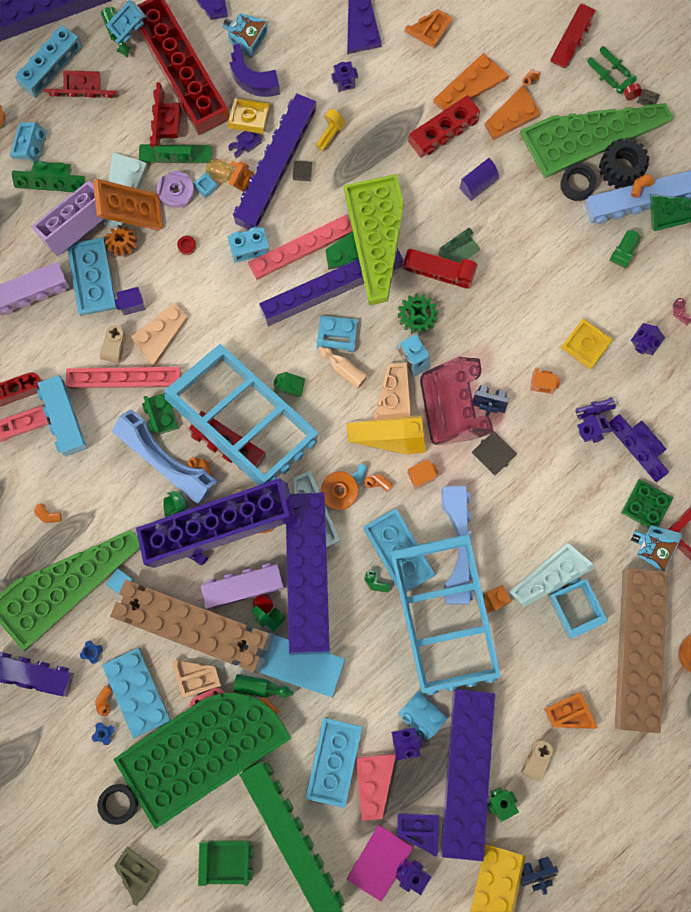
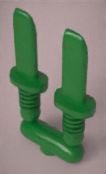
[587,46,636,94]

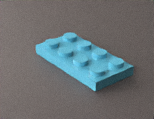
[68,238,117,316]
[363,508,435,592]
[102,648,171,738]
[305,718,362,808]

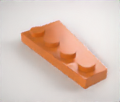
[433,53,509,111]

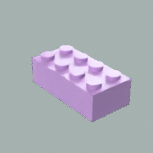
[31,181,104,257]

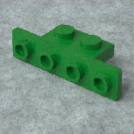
[139,144,212,164]
[11,161,86,192]

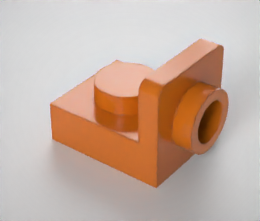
[228,161,254,192]

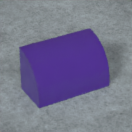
[459,158,499,201]

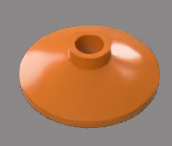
[321,471,358,510]

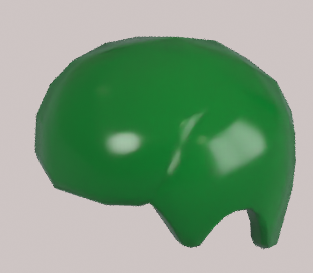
[163,491,187,517]

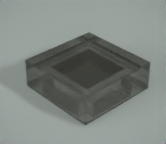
[637,89,660,106]
[293,161,312,182]

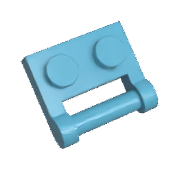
[317,316,357,352]

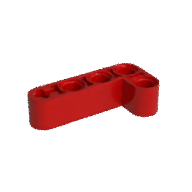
[402,249,478,289]
[0,372,43,407]

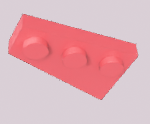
[356,754,396,821]

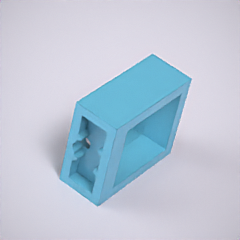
[548,578,608,639]

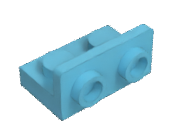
[9,122,47,163]

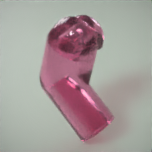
[673,298,691,325]

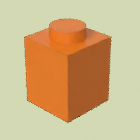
[407,460,438,489]

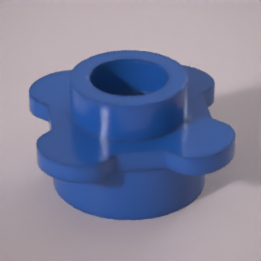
[80,641,103,664]
[92,722,115,745]

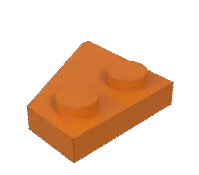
[405,9,453,49]
[544,692,598,729]

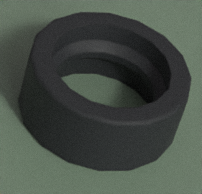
[560,164,597,201]
[97,784,138,825]

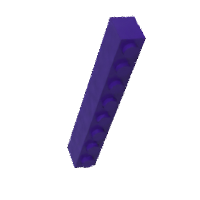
[233,93,317,230]
[259,248,403,326]

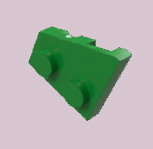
[325,231,359,269]

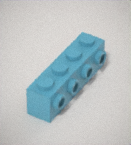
[15,25,82,98]
[37,375,88,457]

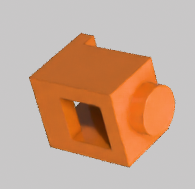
[530,368,560,394]

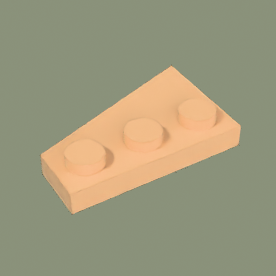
[131,303,187,366]
[373,362,411,420]

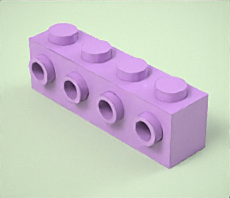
[0,262,70,315]
[201,563,284,610]

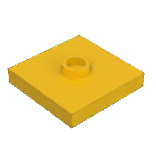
[227,98,270,134]
[560,318,613,370]

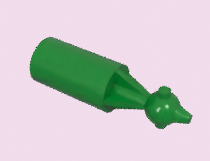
[101,7,131,58]
[233,674,294,698]

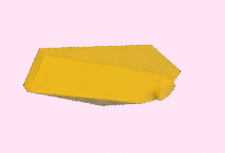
[346,415,426,455]

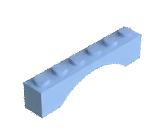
[112,409,218,504]
[441,486,473,605]

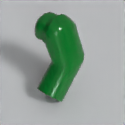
[364,570,390,593]

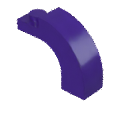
[229,43,280,97]

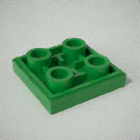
[621,479,673,528]

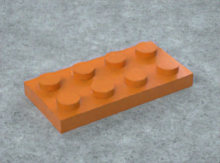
[93,179,163,231]

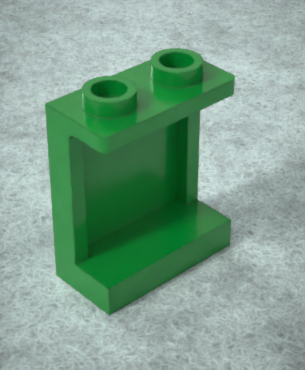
[198,840,254,886]

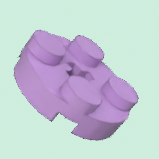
[157,171,194,208]

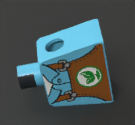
[223,13,268,58]
[396,334,430,377]
[631,526,682,572]

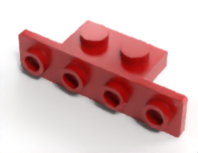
[550,3,596,68]
[43,70,119,98]
[149,82,181,148]

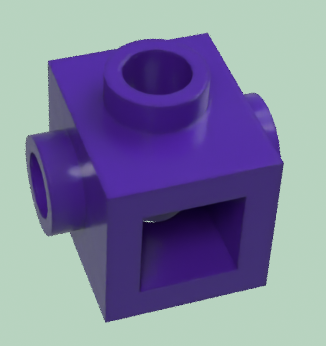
[331,61,358,92]
[631,323,665,355]
[577,414,612,443]
[391,727,423,760]
[395,859,432,895]

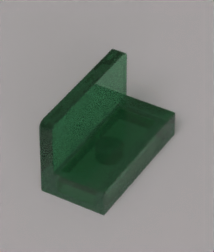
[438,227,480,263]

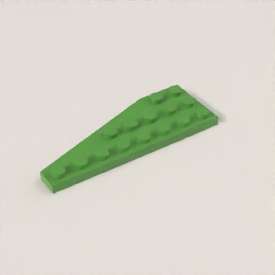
[520,103,674,179]
[0,530,140,651]

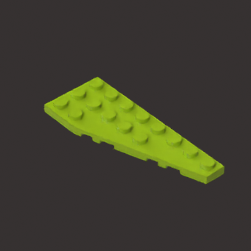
[343,174,404,306]

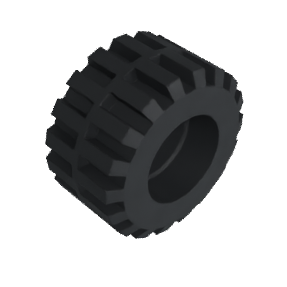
[599,138,650,189]

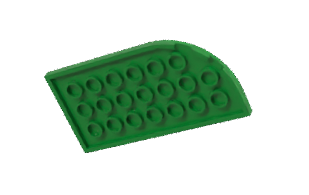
[113,693,292,829]

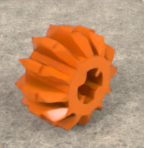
[105,225,137,257]

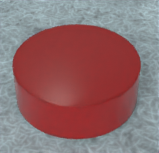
[623,83,643,100]
[177,235,196,255]
[253,594,273,614]

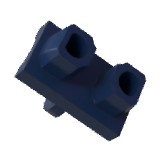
[472,385,509,417]
[520,857,558,895]

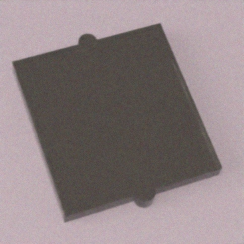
[471,431,517,476]

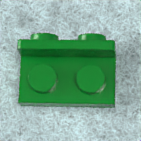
[142,393,179,436]

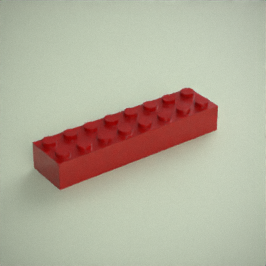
[137,0,229,135]

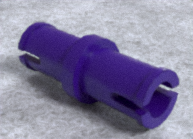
[575,398,616,420]

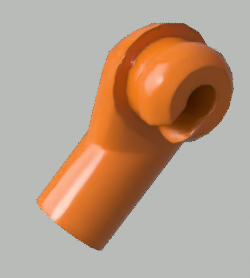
[522,69,540,86]
[631,174,655,198]
[188,457,213,477]
[364,474,394,492]
[34,503,62,523]
[95,685,113,717]

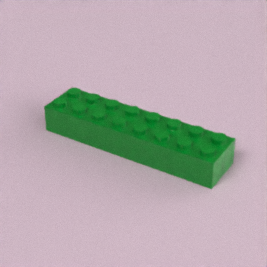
[239,760,345,912]

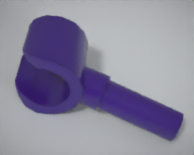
[187,553,208,565]

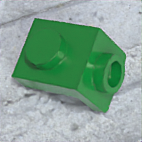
[273,372,305,397]
[251,606,286,632]

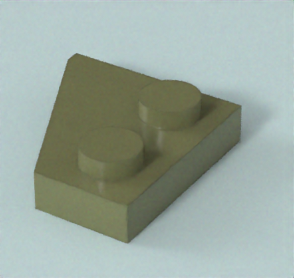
[114,847,160,906]

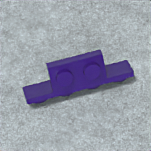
[609,414,669,482]

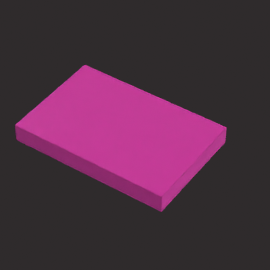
[346,824,413,902]

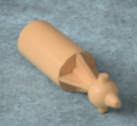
[318,347,368,389]

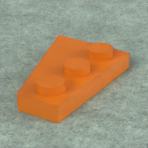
[485,85,541,140]

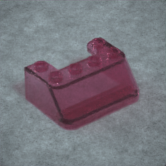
[420,357,494,445]

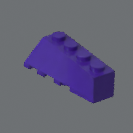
[0,652,74,697]

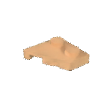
[172,660,221,698]

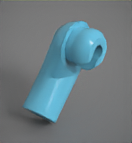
[350,464,368,484]

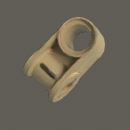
[100,325,126,363]
[521,740,553,782]

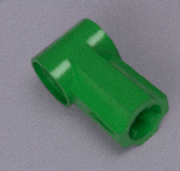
[609,230,641,269]

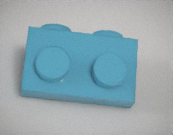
[106,0,146,44]
[398,691,448,741]

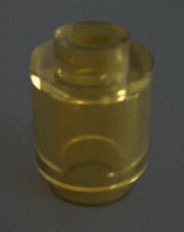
[206,158,234,183]

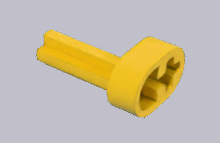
[315,108,346,152]

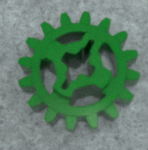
[398,293,438,335]

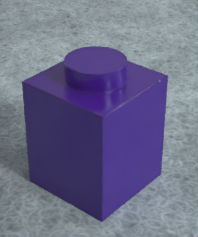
[115,287,146,315]

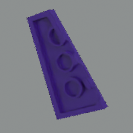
[347,0,382,54]

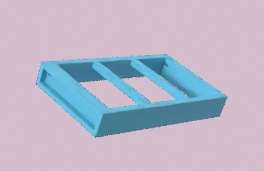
[165,344,319,485]
[391,534,501,695]

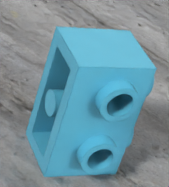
[228,227,269,263]

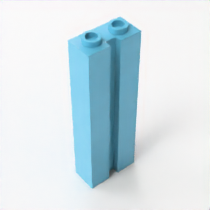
[238,626,345,697]

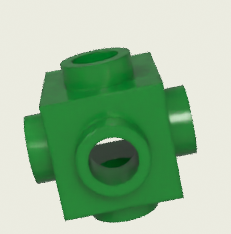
[488,787,519,822]

